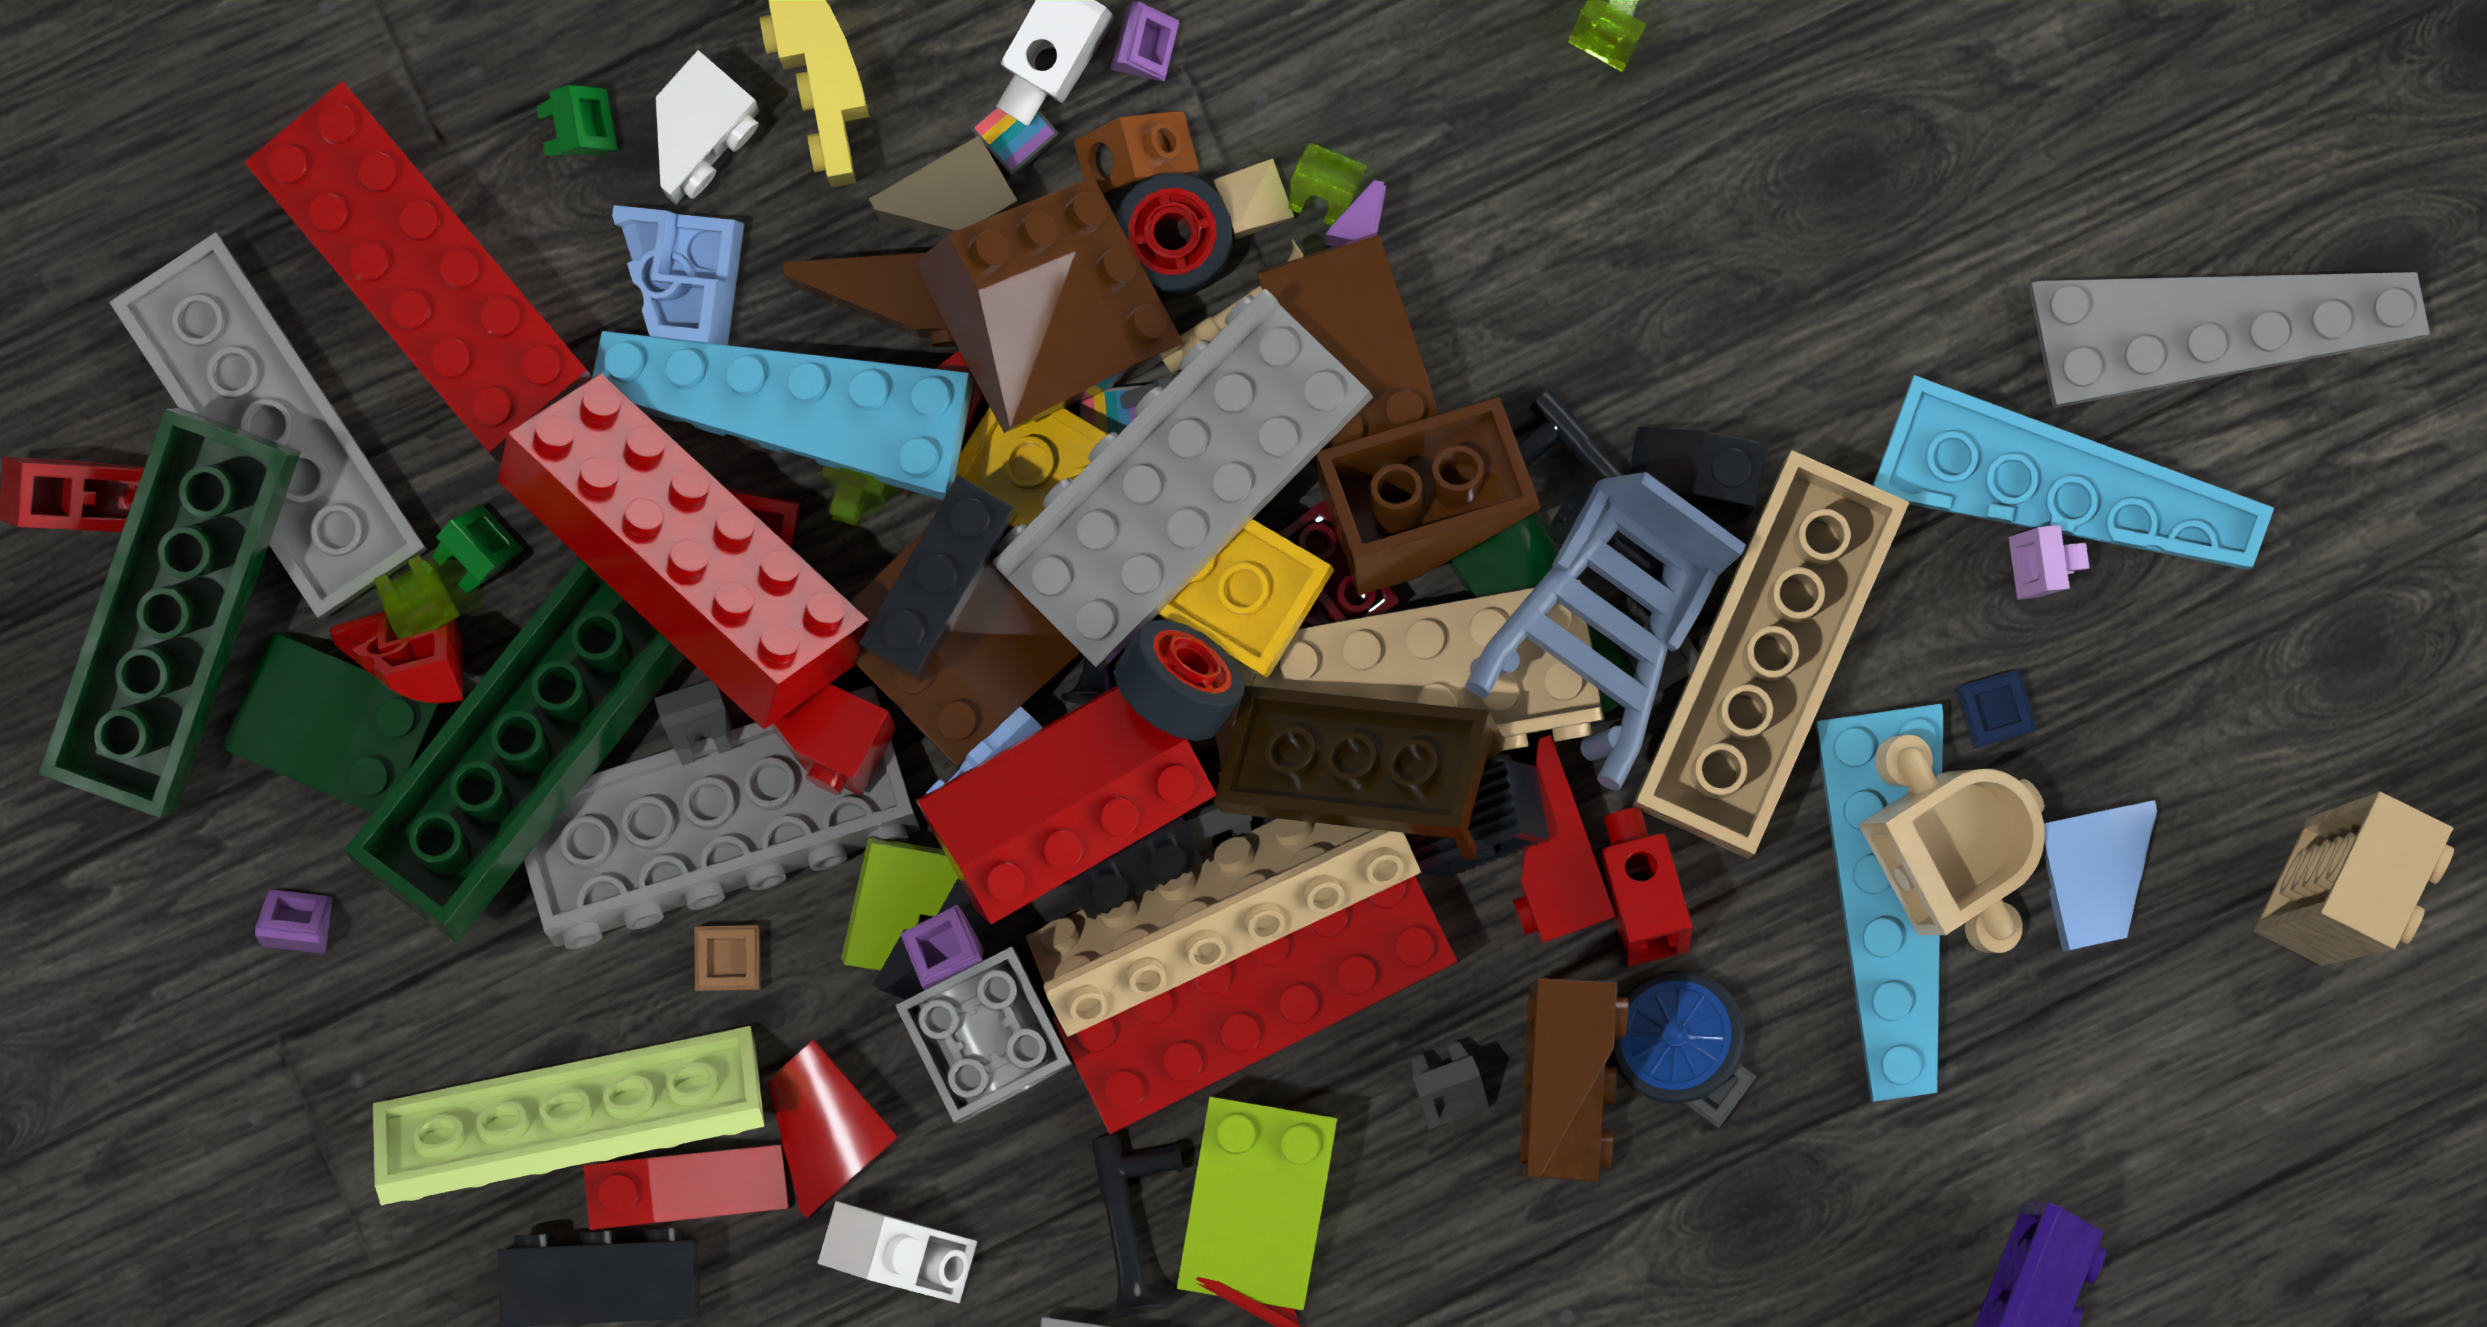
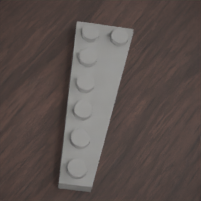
[2028,272,2430,408]

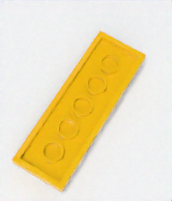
[955,407,1334,679]

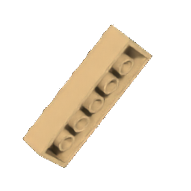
[1631,450,1909,859]
[2253,791,2454,965]

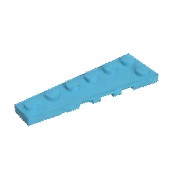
[592,331,974,500]
[1872,375,2274,570]
[1815,704,1943,1102]

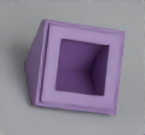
[1110,1,1179,81]
[255,889,332,954]
[900,905,984,990]

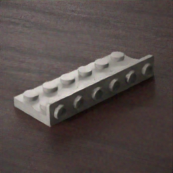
[992,289,1373,672]
[524,685,920,949]

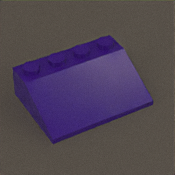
[1974,1202,2107,1327]

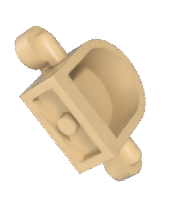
[1858,735,2045,953]

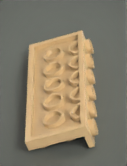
[1215,580,1605,779]
[1025,819,1421,1037]

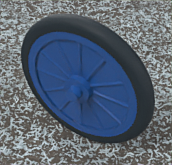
[1612,971,1745,1104]

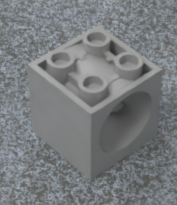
[895,947,1074,1124]

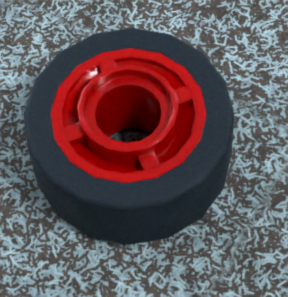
[1115,173,1232,298]
[1115,620,1244,741]

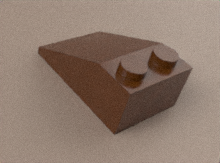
[1256,232,1439,456]
[1316,397,1540,596]

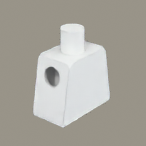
[996,0,1116,126]

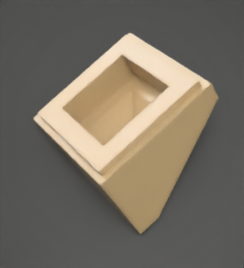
[1213,159,1294,240]

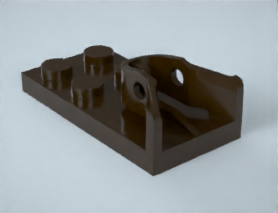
[1213,685,1505,860]

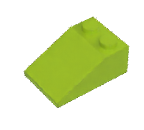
[1177,1097,1337,1310]

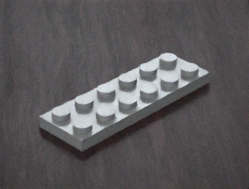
[109,232,428,620]

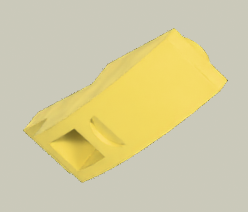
[760,0,870,188]

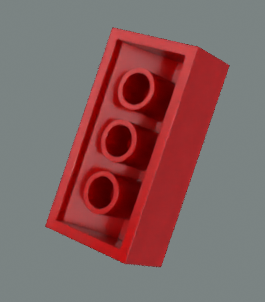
[916,685,1217,925]

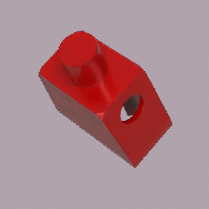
[1601,808,1692,968]

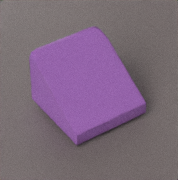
[1325,180,1386,246]

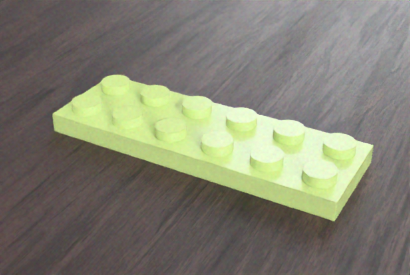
[373,1026,764,1205]

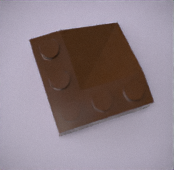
[913,177,1184,433]
[850,528,1082,770]
[1518,978,1628,1182]

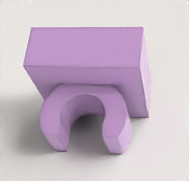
[2008,525,2090,600]

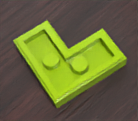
[841,837,958,971]

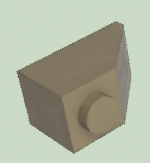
[869,136,1019,237]

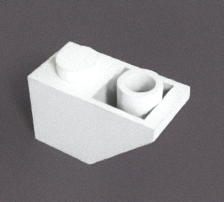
[656,50,760,205]
[818,1201,977,1303]

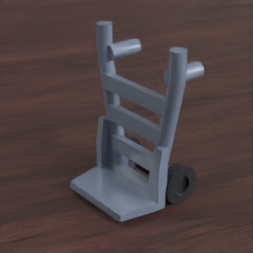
[1465,472,1746,791]

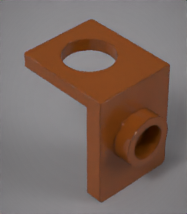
[1074,111,1199,196]

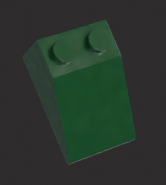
[221,632,449,814]

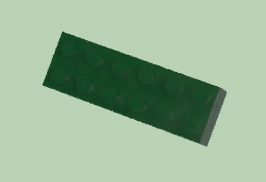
[38,408,301,818]
[344,558,686,943]

